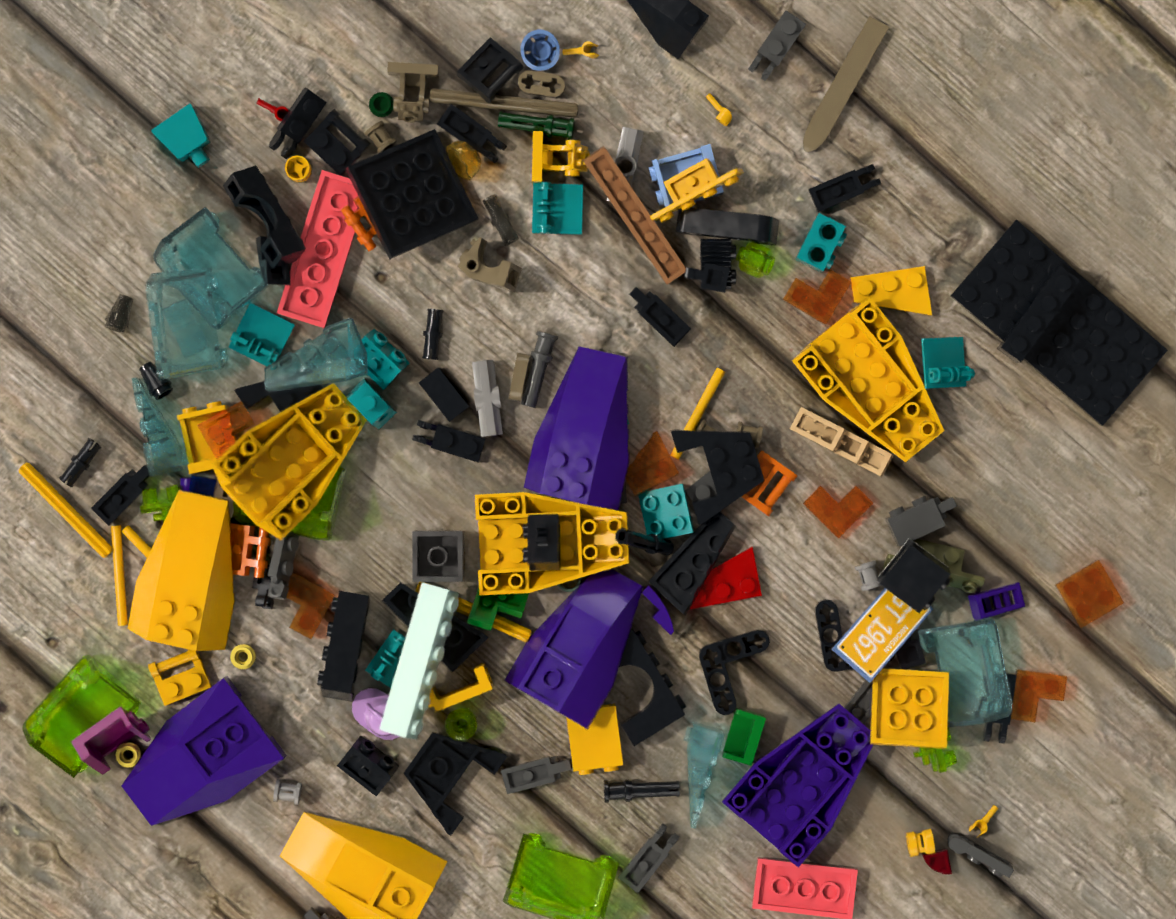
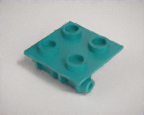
[532,182,583,235]
[228,303,295,369]
[921,337,975,389]
[638,484,694,539]
[365,629,406,688]

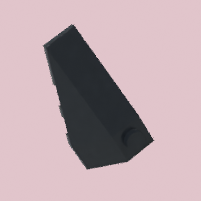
[626,0,709,60]

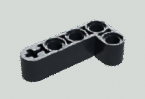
[676,208,779,246]

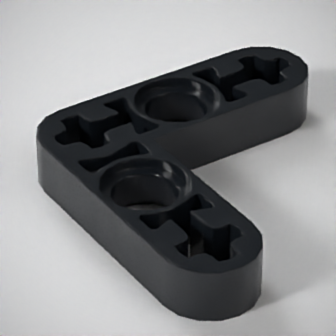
[815,599,896,672]
[699,629,770,715]

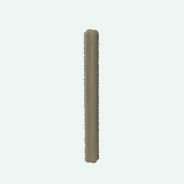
[429,89,578,117]

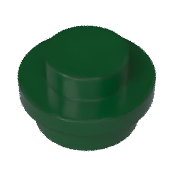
[369,92,394,118]

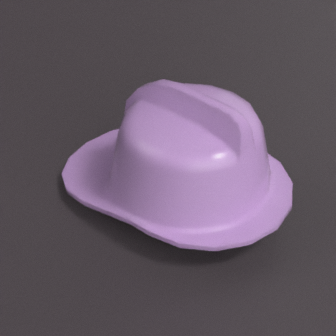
[352,688,400,740]

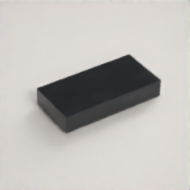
[419,368,469,422]

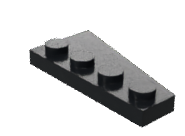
[648,512,736,616]

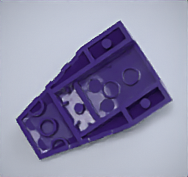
[524,346,630,510]

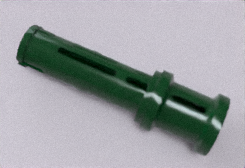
[498,112,575,140]

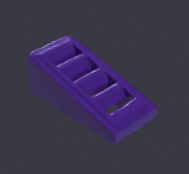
[968,582,1025,620]

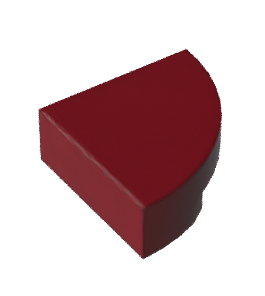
[922,848,952,874]

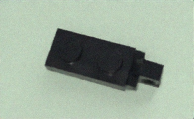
[629,287,691,347]
[91,465,154,526]

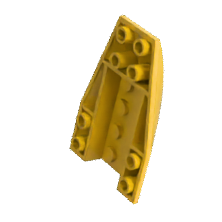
[792,297,944,462]
[212,383,367,540]
[475,492,629,595]
[280,812,448,919]

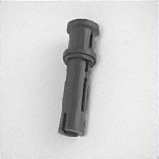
[521,331,558,408]

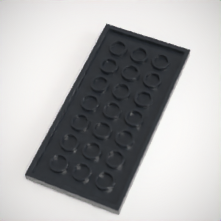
[950,220,1168,426]

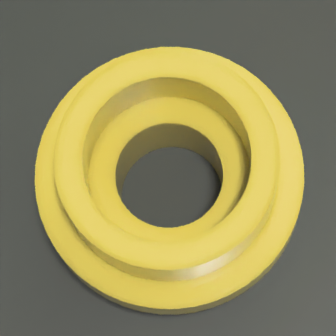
[230,644,256,669]
[116,742,141,767]

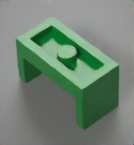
[722,707,766,766]

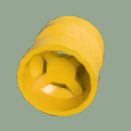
[285,155,312,183]
[906,829,935,857]

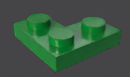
[467,587,529,631]

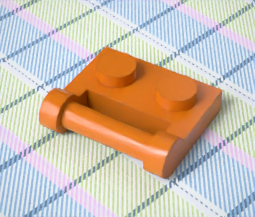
[741,450,798,516]

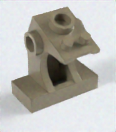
[387,62,439,123]
[457,237,522,292]

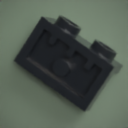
[337,736,399,796]

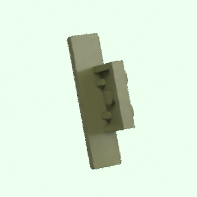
[882,539,985,593]

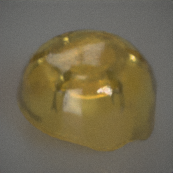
[446,140,481,180]

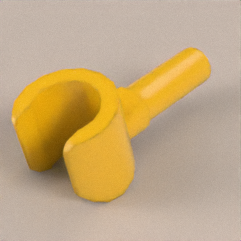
[562,41,599,59]
[706,93,732,126]
[969,805,998,838]

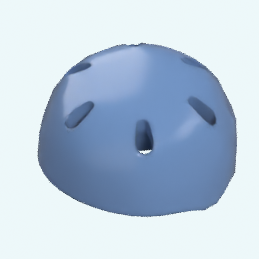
[521,29,560,71]

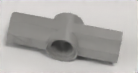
[607,127,644,201]
[472,360,503,437]

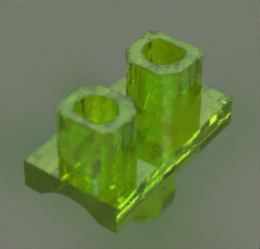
[140,484,181,523]
[913,728,957,773]

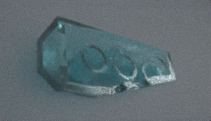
[264,318,368,392]
[132,377,189,477]
[683,722,724,829]

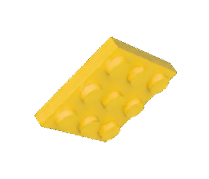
[870,668,949,749]

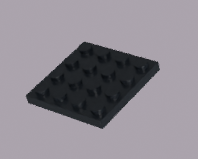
[346,129,479,260]

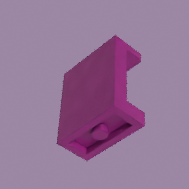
[71,706,151,775]

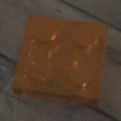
[1054,559,1124,628]

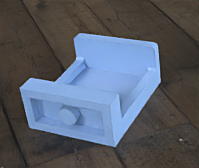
[648,144,724,208]

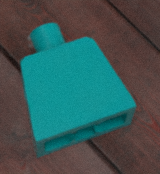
[151,103,210,168]
[346,379,397,430]

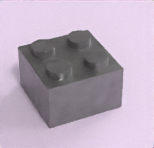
[412,531,464,582]

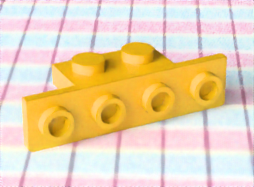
[650,158,744,223]

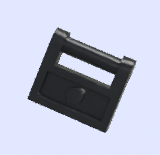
[457,37,524,103]
[304,109,371,176]

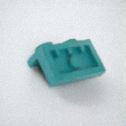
[348,329,410,390]

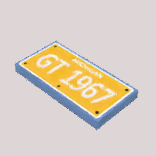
[832,588,933,683]

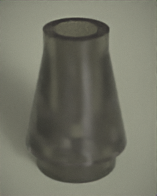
[105,294,133,333]

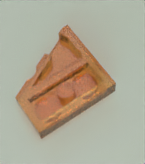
[626,431,679,497]

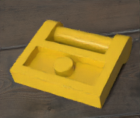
[148,649,212,706]

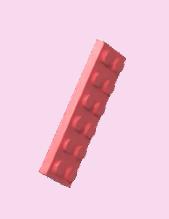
[277,170,360,329]

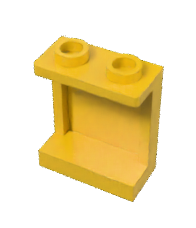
[177,401,236,474]
[429,662,494,712]
[566,703,623,775]

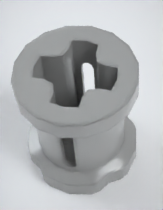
[855,560,881,591]
[273,779,302,805]

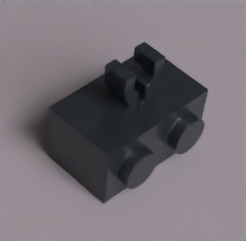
[523,514,560,571]

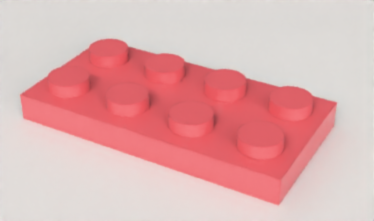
[752,857,858,919]

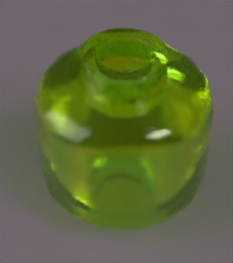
[736,242,775,278]
[445,707,478,741]

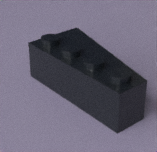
[382,582,489,673]
[317,591,370,702]

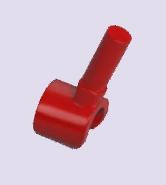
[256,98,289,122]

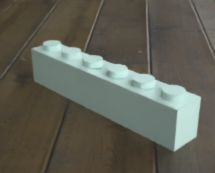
[379,582,459,740]

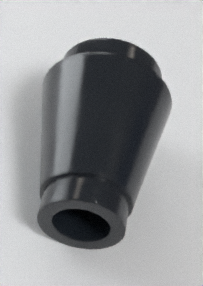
[139,362,173,400]

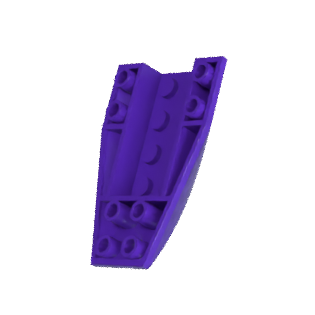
[504,569,643,729]
[722,703,873,868]

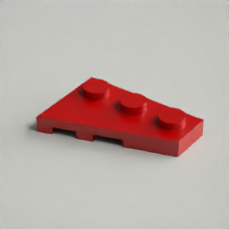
[689,546,762,610]

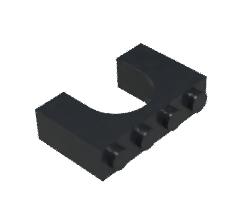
[619,628,686,746]

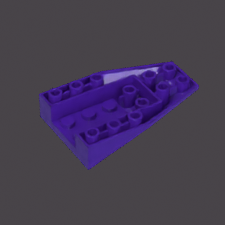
[121,676,287,826]

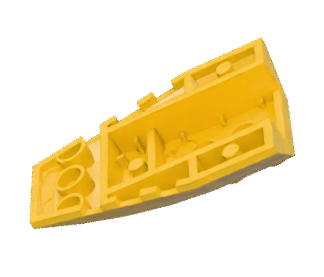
[127,490,235,651]

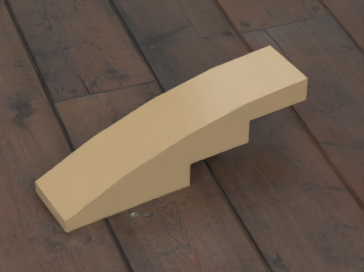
[790,407,894,477]

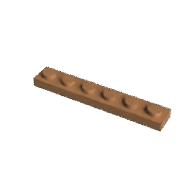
[583,146,686,285]

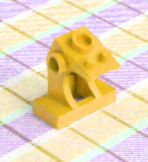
[532,131,590,184]

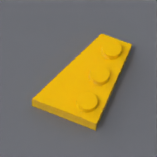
[850,266,932,316]

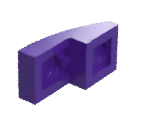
[642,585,674,635]

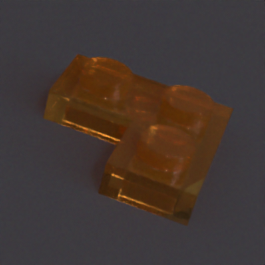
[782,269,851,325]
[197,401,254,460]
[802,485,873,539]
[286,572,335,639]
[1011,669,1067,723]

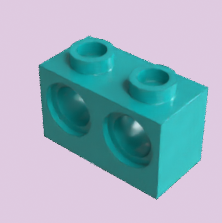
[795,213,847,273]

